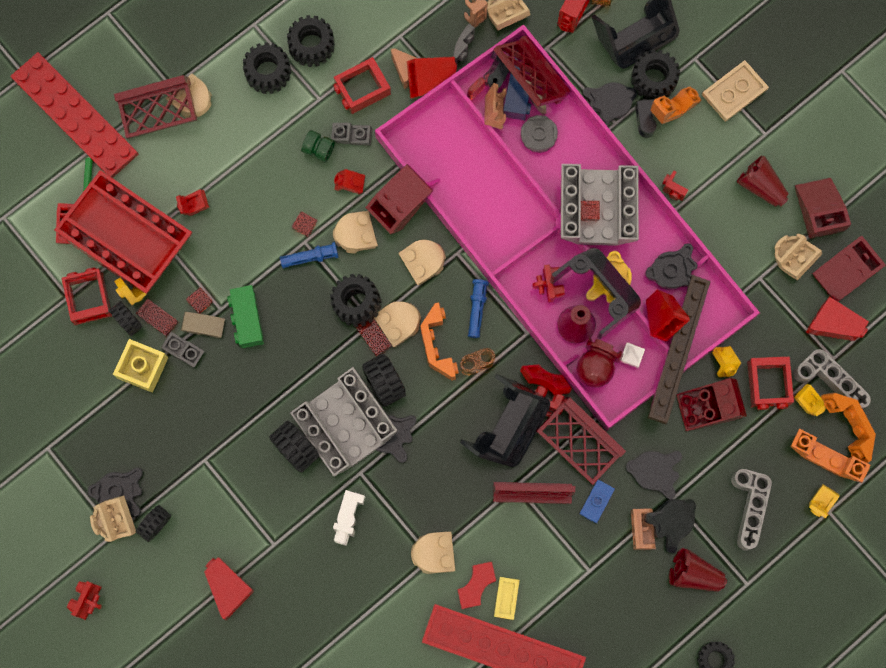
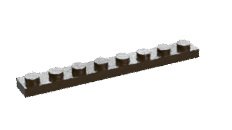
[647,275,711,425]

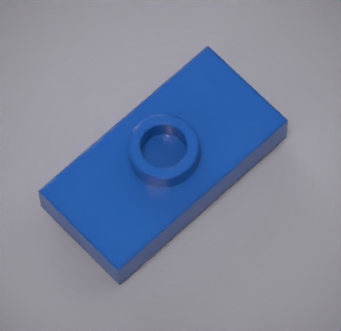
[579,480,615,524]

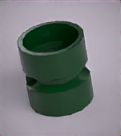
[301,130,335,162]

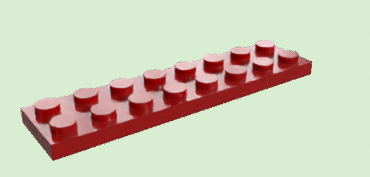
[10,52,139,178]
[422,604,586,668]

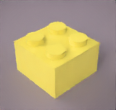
[113,339,168,393]

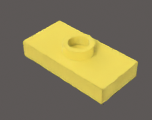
[494,577,519,620]

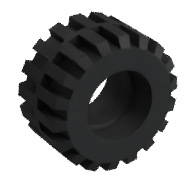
[287,15,335,67]
[243,42,291,94]
[631,50,680,100]
[330,274,382,327]
[362,353,406,407]
[269,420,320,472]

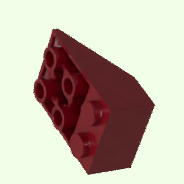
[365,164,433,234]
[794,178,851,239]
[812,236,886,302]
[676,378,747,431]

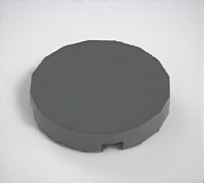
[521,115,558,153]

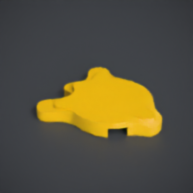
[586,251,632,303]

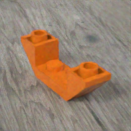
[651,87,702,124]
[420,302,459,380]
[821,393,876,463]
[791,429,871,483]

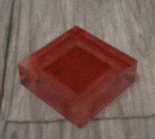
[467,77,486,100]
[581,201,600,221]
[292,211,318,237]
[186,287,213,314]

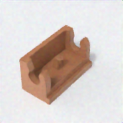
[464,0,488,28]
[484,83,507,129]
[631,508,656,550]

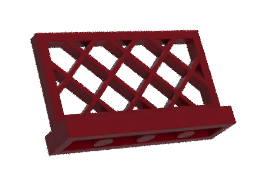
[493,35,571,107]
[114,75,197,139]
[536,397,626,485]
[493,482,575,504]

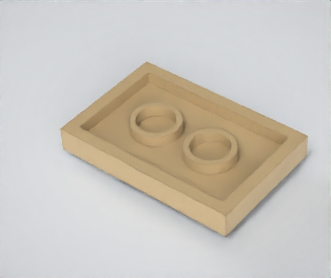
[702,60,769,122]

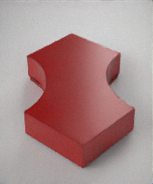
[520,364,572,395]
[457,562,496,609]

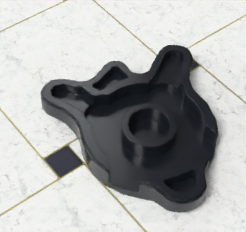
[583,82,637,126]
[645,243,698,290]
[376,415,417,463]
[626,451,682,499]
[88,468,143,517]
[644,499,696,553]

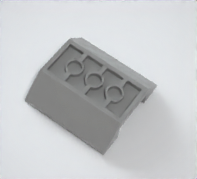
[561,164,639,246]
[290,367,398,477]

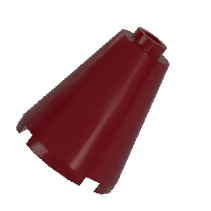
[736,155,789,207]
[557,305,596,343]
[669,548,727,592]

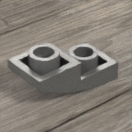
[453,23,475,64]
[331,123,372,145]
[161,332,204,368]

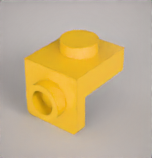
[114,277,147,305]
[712,346,741,377]
[794,384,826,416]
[809,484,840,518]

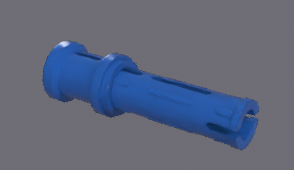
[280,242,339,268]
[468,279,489,338]

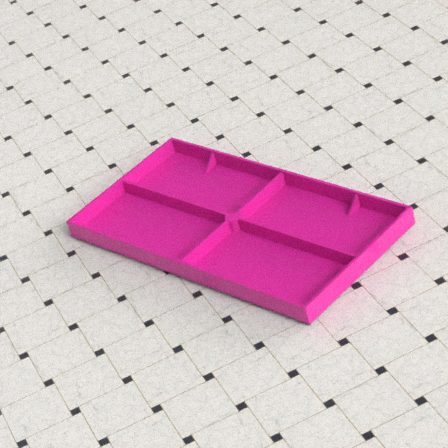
[375,25,760,431]

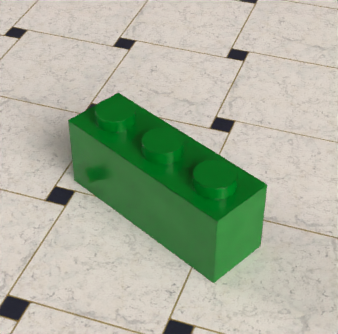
[227,285,264,348]

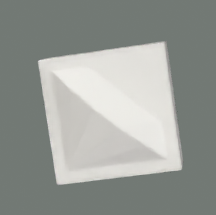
[621,343,645,368]

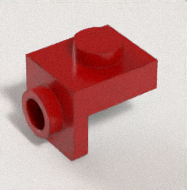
[334,169,365,194]
[662,170,688,201]
[176,189,209,216]

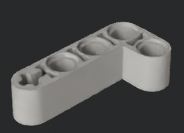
[793,349,871,409]
[731,469,772,551]

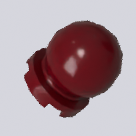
[576,338,624,388]

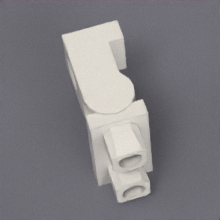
[333,490,366,546]

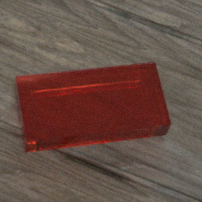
[136,299,178,337]
[355,318,392,357]

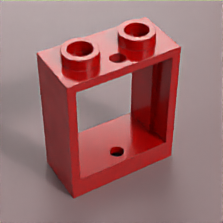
[557,0,590,33]
[333,57,391,114]
[61,267,112,325]
[747,357,794,410]

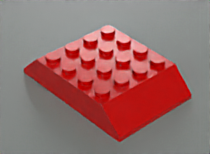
[54,170,192,294]

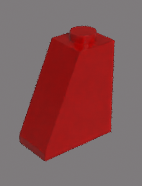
[407,57,457,99]
[646,289,690,342]
[806,297,869,341]
[204,557,254,620]

